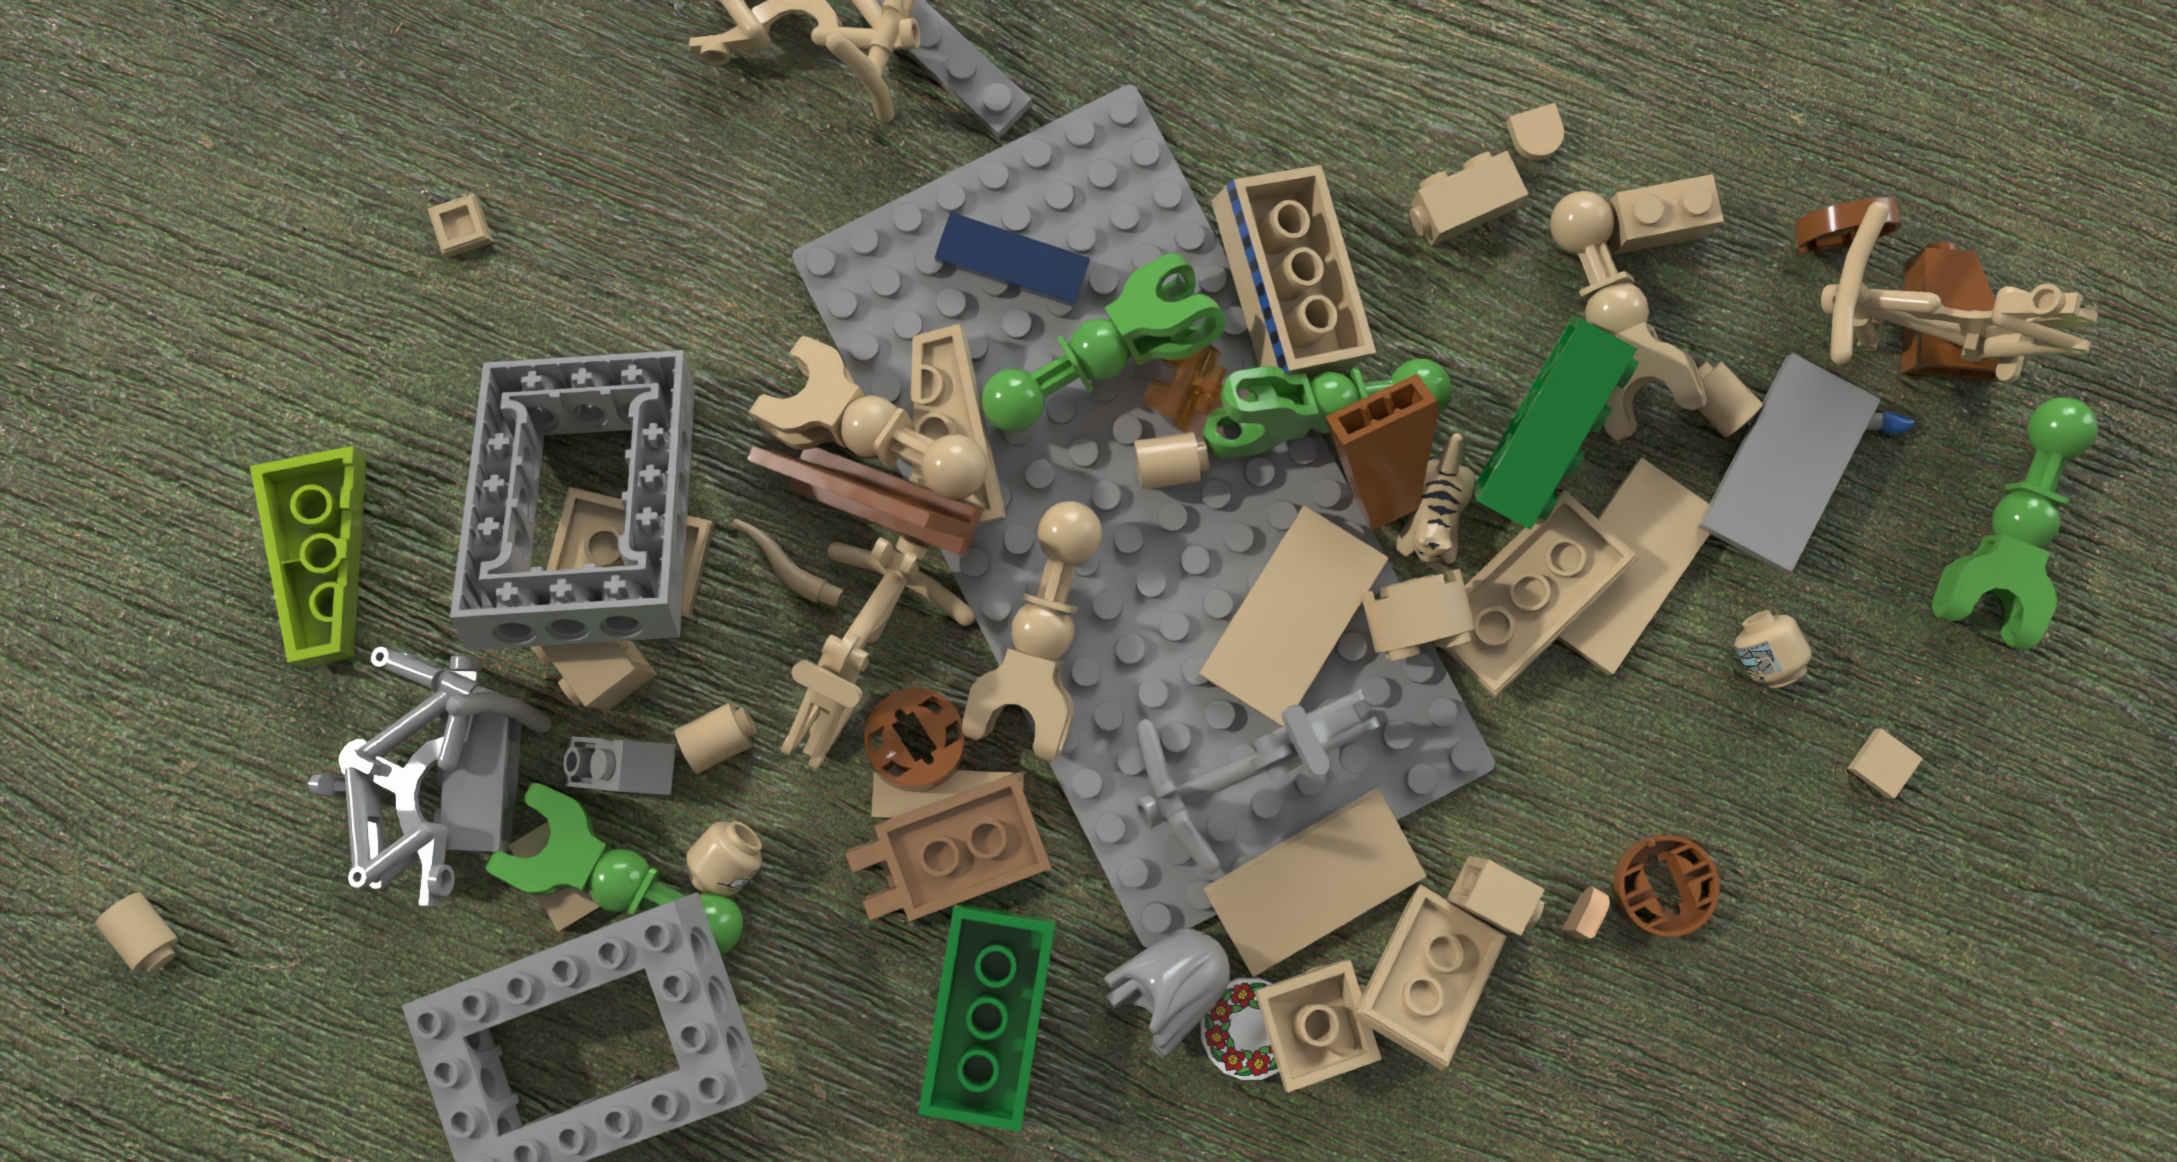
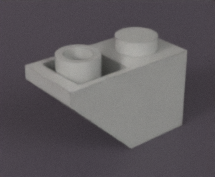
[563,736,676,795]

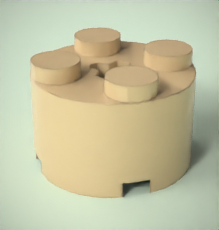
[1361,569,1475,661]

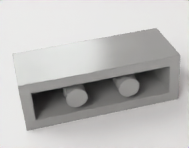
[433,710,522,852]

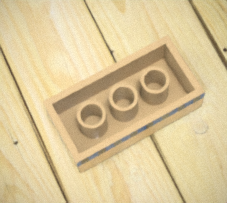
[1211,165,1376,378]

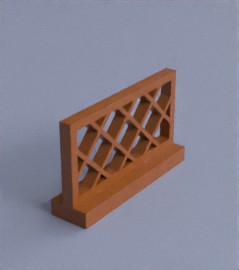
[748,446,984,557]

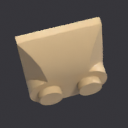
[1255,960,1382,1093]

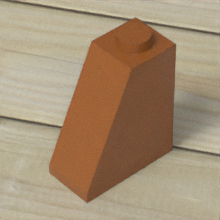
[1901,242,2000,382]
[1325,373,1439,530]

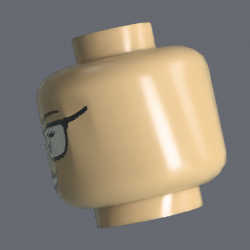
[686,821,762,896]

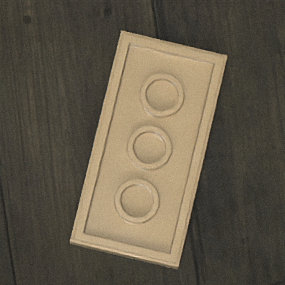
[1557,457,1710,675]
[1443,490,1639,698]
[1198,505,1389,727]
[1202,788,1427,977]

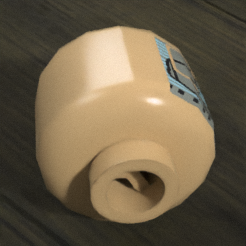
[1734,610,1812,688]

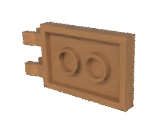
[845,772,1052,921]

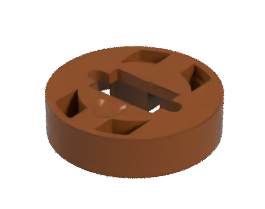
[1794,197,1902,255]
[864,688,965,792]
[1613,835,1720,937]

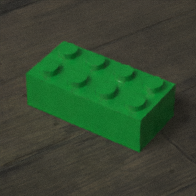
[1473,315,1639,530]
[918,903,1056,1132]

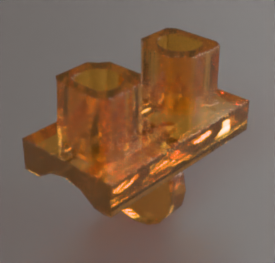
[1143,344,1227,433]

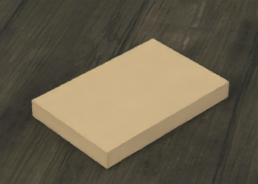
[546,487,715,618]
[1352,884,1507,1070]

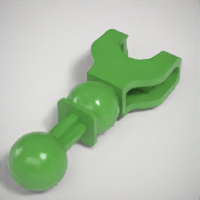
[981,253,1225,432]
[1202,359,1452,458]
[1932,397,2098,651]
[485,783,743,955]

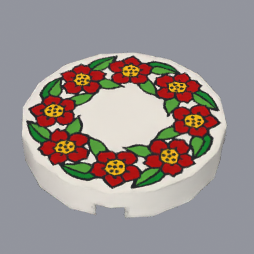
[1200,977,1279,1080]

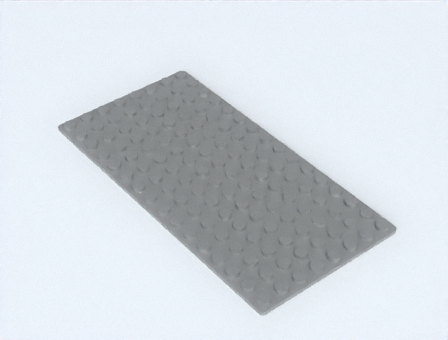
[792,85,1495,948]

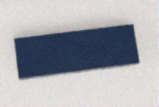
[934,211,1090,307]

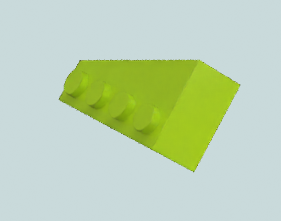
[250,446,367,668]

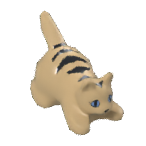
[1396,433,1475,565]

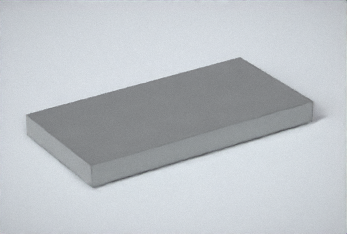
[1698,353,1881,574]

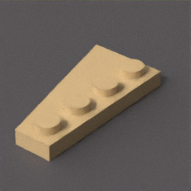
[909,324,1006,525]

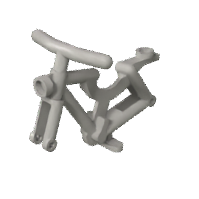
[309,647,551,906]
[1135,689,1380,874]

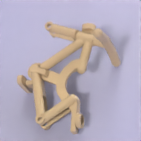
[689,0,920,123]
[1821,201,2098,384]
[781,534,975,770]

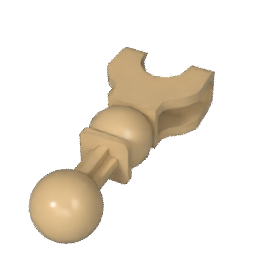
[1550,191,1707,441]
[749,336,987,500]
[962,501,1102,763]

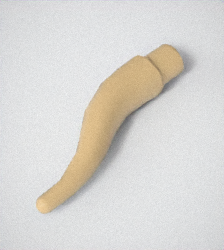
[732,519,844,608]

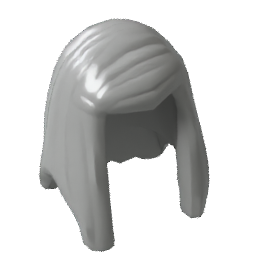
[1104,928,1230,1058]

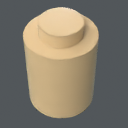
[1697,361,1763,438]
[1134,432,1209,490]
[675,702,757,774]
[95,892,179,973]

